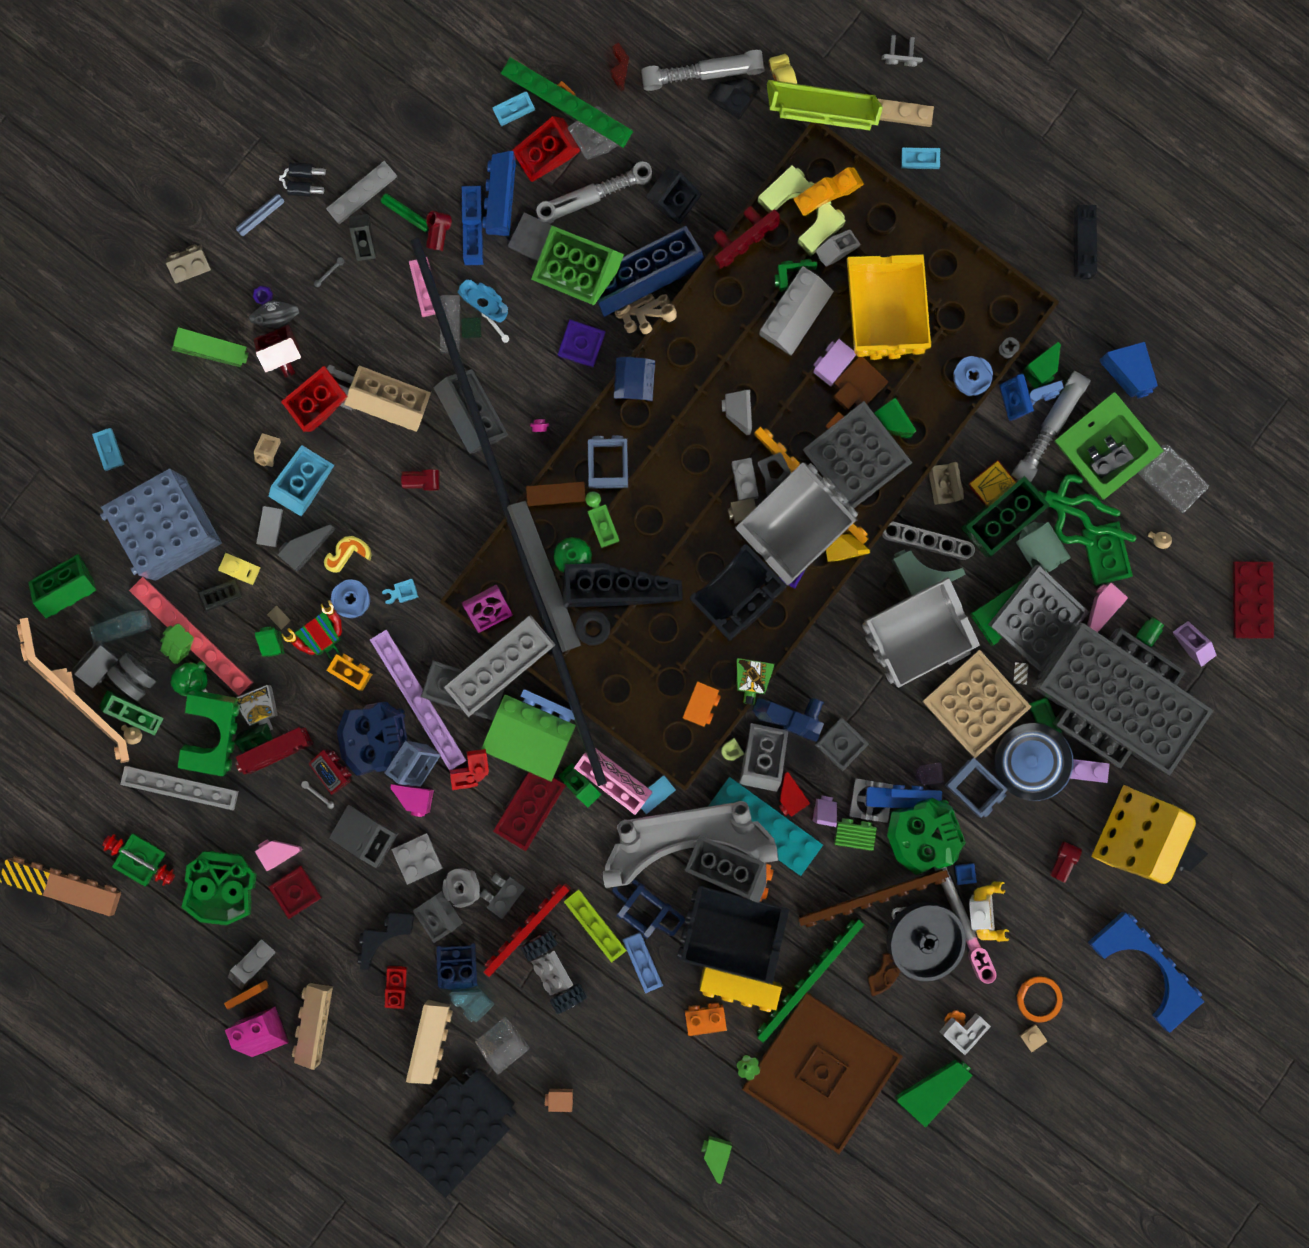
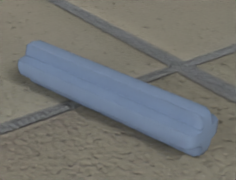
[236,194,284,236]

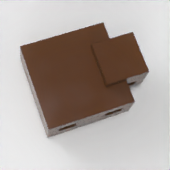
[833,357,888,411]

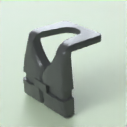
[758,453,791,497]

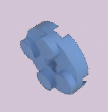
[953,356,993,396]
[331,580,370,618]

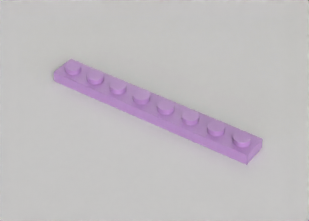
[370,630,467,771]

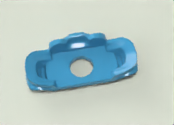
[457,280,508,322]

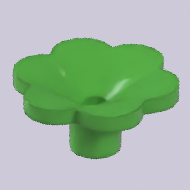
[737,1055,760,1080]

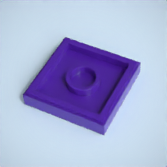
[558,319,606,368]

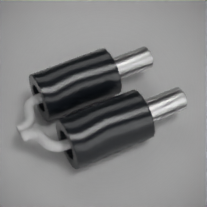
[279,162,326,197]

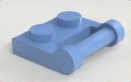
[1029,381,1064,406]

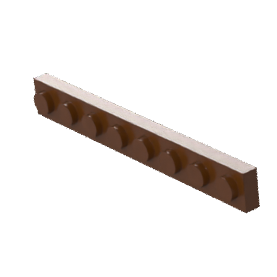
[799,868,949,928]

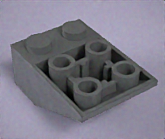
[329,805,398,868]

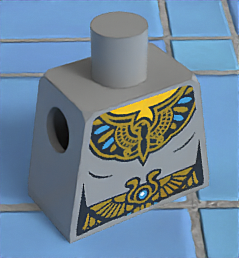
[236,685,277,731]

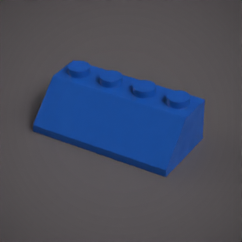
[483,151,516,236]

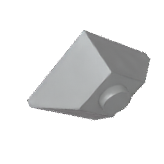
[722,390,752,435]

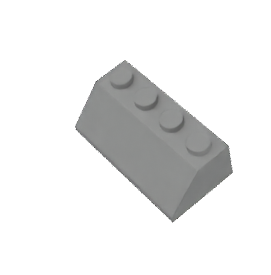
[759,266,834,356]

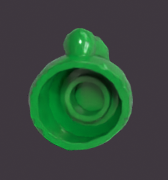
[170,661,208,696]

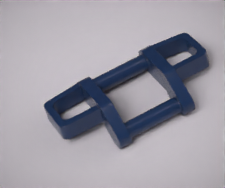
[612,879,685,939]

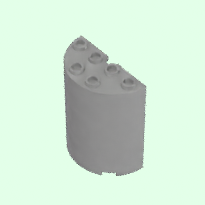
[736,463,858,585]
[862,577,980,688]

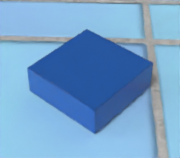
[954,863,977,885]

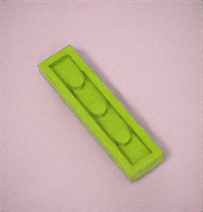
[564,889,627,963]

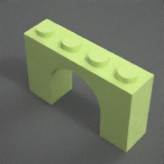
[758,166,846,257]

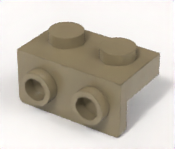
[166,244,211,284]
[929,462,964,505]

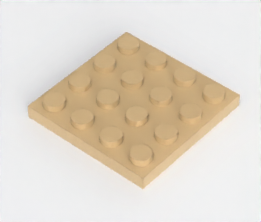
[922,650,1031,758]

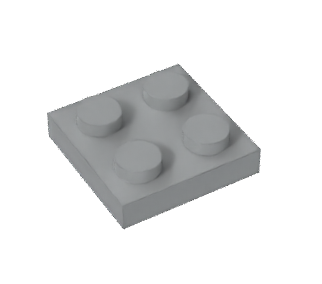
[391,833,443,885]

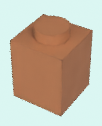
[545,1089,573,1112]

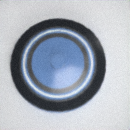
[995,723,1073,801]

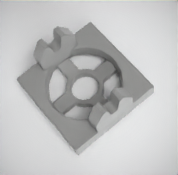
[849,778,893,823]

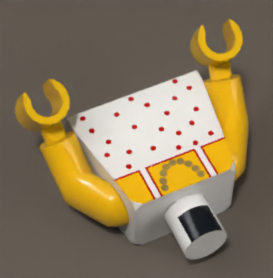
[969,881,1009,942]

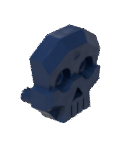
[752,698,824,742]
[337,702,408,776]

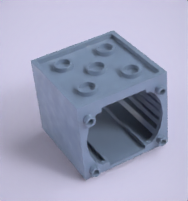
[100,469,222,581]

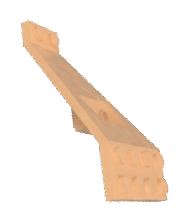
[17,618,129,763]

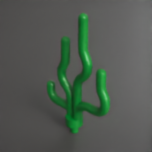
[1038,474,1136,547]

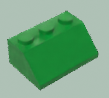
[28,554,96,619]

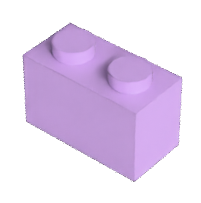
[813,339,856,386]
[1070,759,1109,783]

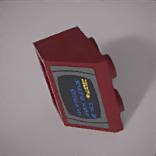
[308,750,352,795]

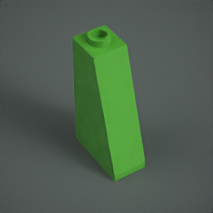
[172,327,248,367]

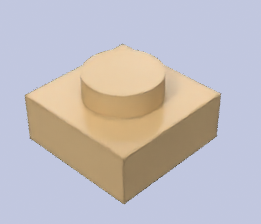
[1019,1024,1047,1052]

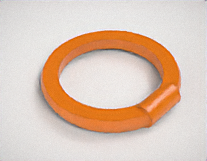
[1016,976,1063,1022]

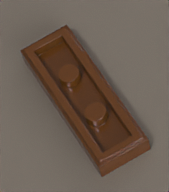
[526,482,586,506]

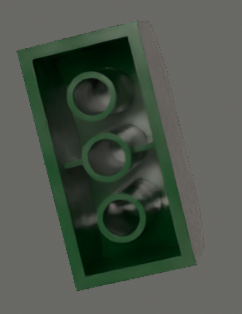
[961,476,1050,557]

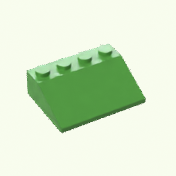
[531,226,624,305]
[482,695,576,782]

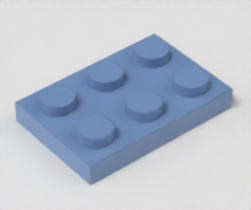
[521,689,575,722]

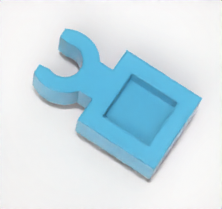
[382,579,419,604]

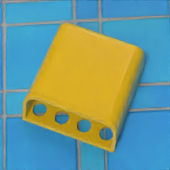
[1091,785,1196,884]

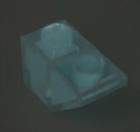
[449,990,494,1022]

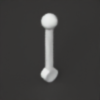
[481,313,509,343]

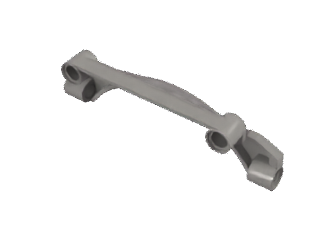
[603,801,778,888]

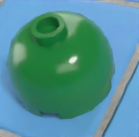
[553,537,592,573]

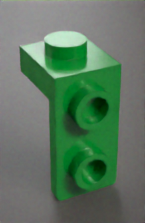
[774,259,817,292]

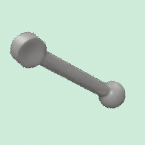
[301,781,335,809]

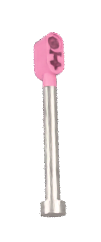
[926,848,996,984]

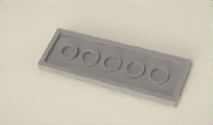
[444,615,555,717]

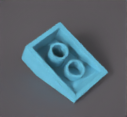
[268,445,334,516]

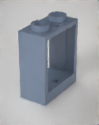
[588,436,628,488]
[385,741,441,787]
[945,757,1007,818]

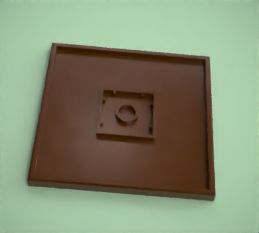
[742,992,903,1155]

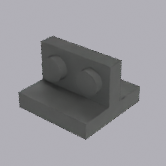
[413,891,463,943]

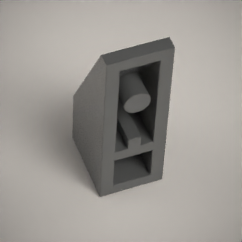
[278,525,335,572]

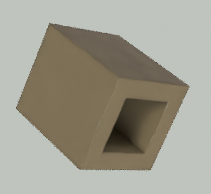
[727,498,756,524]

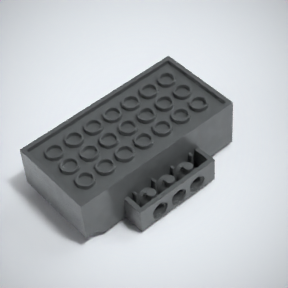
[1031,623,1214,776]

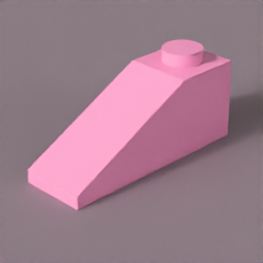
[1087,583,1128,632]

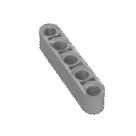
[882,522,975,560]

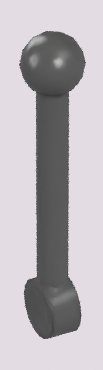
[314,257,345,287]

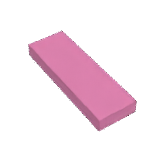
[409,257,435,317]

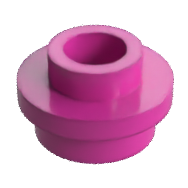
[530,419,549,432]

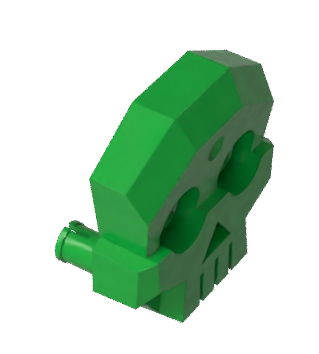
[887,797,966,875]
[181,851,257,925]

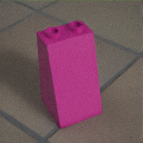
[225,1006,289,1057]

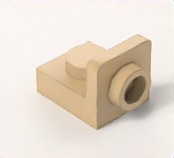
[254,433,281,467]

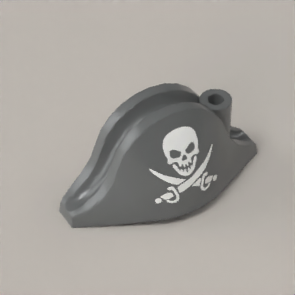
[249,300,299,329]

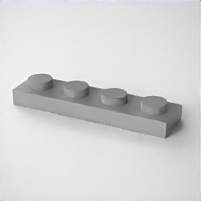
[326,161,397,224]

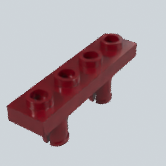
[714,206,780,269]

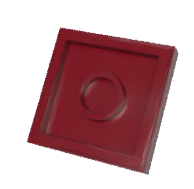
[268,865,322,919]

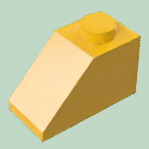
[826,534,870,562]

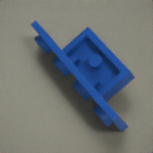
[866,785,942,808]

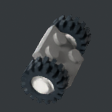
[520,931,587,1014]

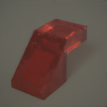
[610,42,629,91]

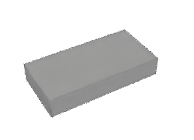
[256,506,283,547]

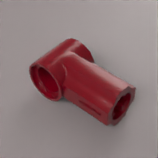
[426,211,452,251]
[401,469,440,491]
[1049,841,1082,883]

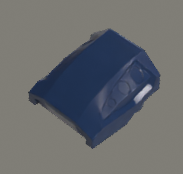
[614,357,655,401]
[437,943,478,990]

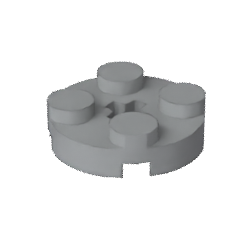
[443,868,480,908]

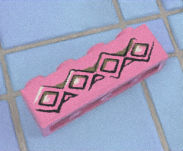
[574,748,652,815]

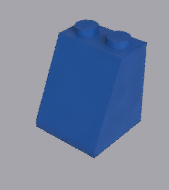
[1100,342,1158,399]

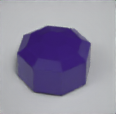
[253,285,273,305]

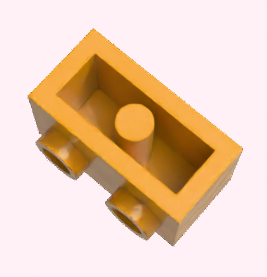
[326,653,373,691]

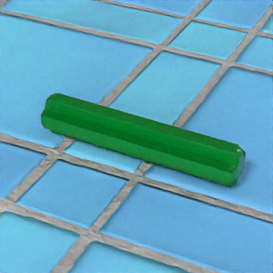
[381,194,429,232]

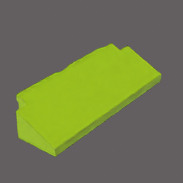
[767,80,883,130]

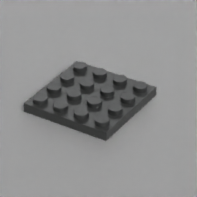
[803,401,912,508]
[988,565,1089,671]

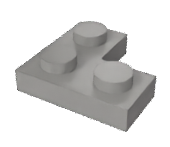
[939,1013,991,1055]

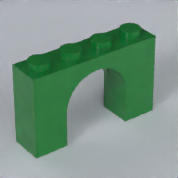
[178,690,240,776]

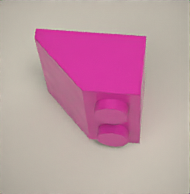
[391,784,434,817]

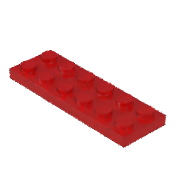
[484,883,571,977]

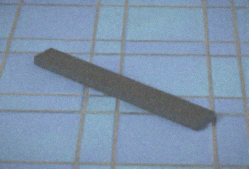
[507,501,581,652]

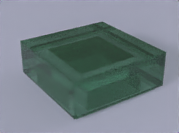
[461,318,482,338]

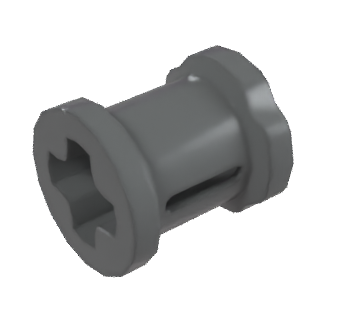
[999,337,1019,358]

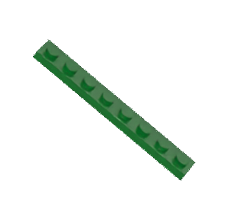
[501,57,633,148]
[756,918,865,1043]

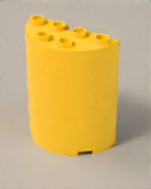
[847,255,931,360]

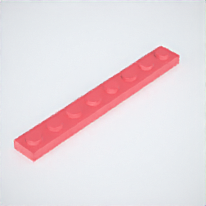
[129,577,254,696]

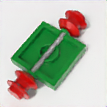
[103,833,175,887]

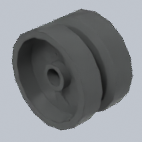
[107,652,158,701]

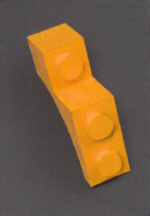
[794,167,864,216]

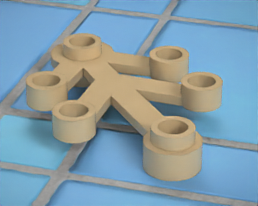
[615,294,677,334]

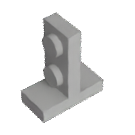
[228,939,276,990]

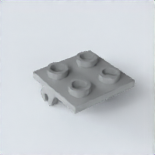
[881,35,923,67]

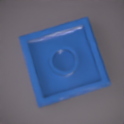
[999,374,1034,421]

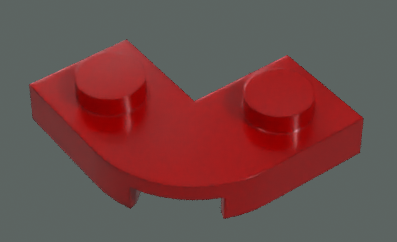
[450,749,489,790]

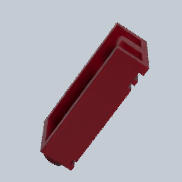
[235,727,314,775]

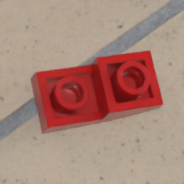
[385,966,407,1009]

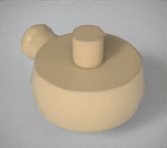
[1148,531,1172,549]
[121,725,142,744]

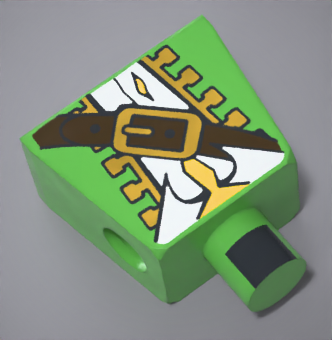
[736,658,774,705]

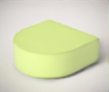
[721,738,744,760]

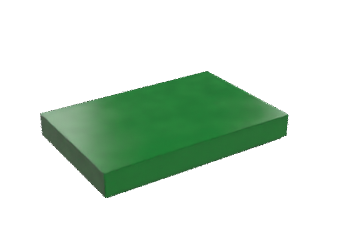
[1081,521,1133,586]

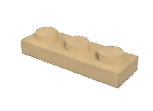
[878,99,934,127]

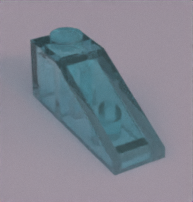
[89,610,151,644]

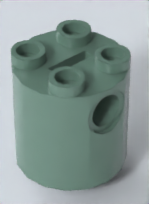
[1016,522,1071,572]

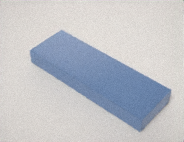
[622,932,663,993]

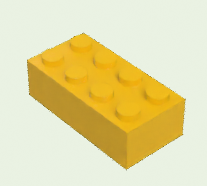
[699,967,782,1012]

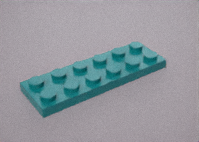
[708,777,823,876]

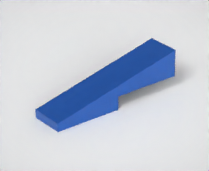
[462,186,484,265]

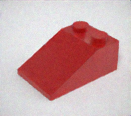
[512,116,582,182]
[281,366,348,432]

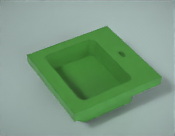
[1054,392,1164,500]

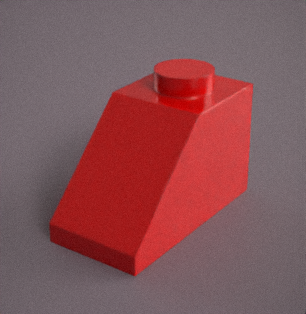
[779,772,810,817]

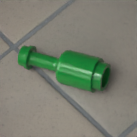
[1136,617,1164,647]

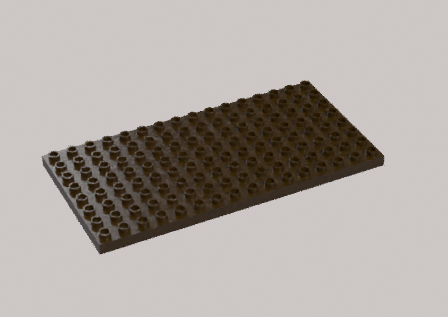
[439,122,1059,791]

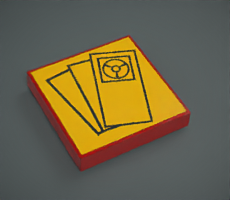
[968,460,1015,506]

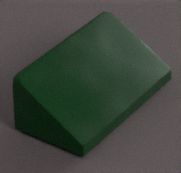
[234,723,273,753]

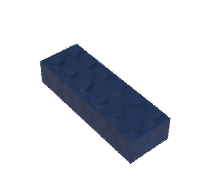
[596,226,704,317]

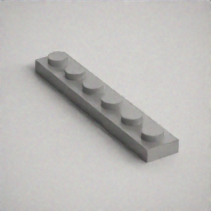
[120,766,239,810]

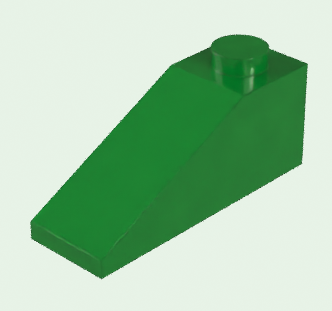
[99,690,164,735]

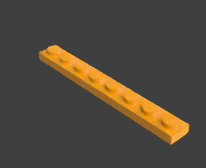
[754,427,868,544]

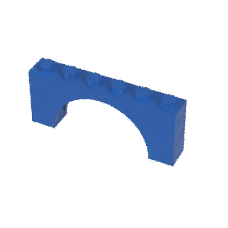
[1088,912,1204,1033]

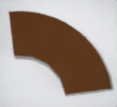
[867,953,901,996]

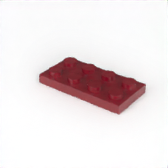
[1233,562,1274,639]
[493,772,566,851]

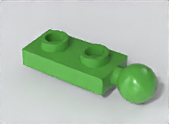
[585,492,619,548]

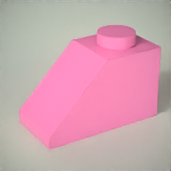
[255,839,303,871]

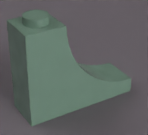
[892,549,966,596]

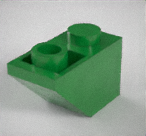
[255,627,285,657]

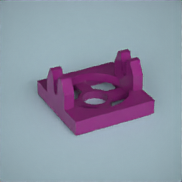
[462,585,513,633]

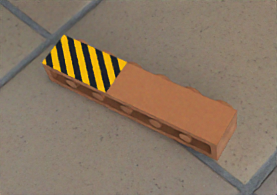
[0,856,121,916]

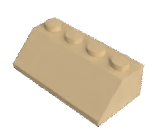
[344,366,431,432]
[292,983,333,1070]
[406,1000,453,1084]

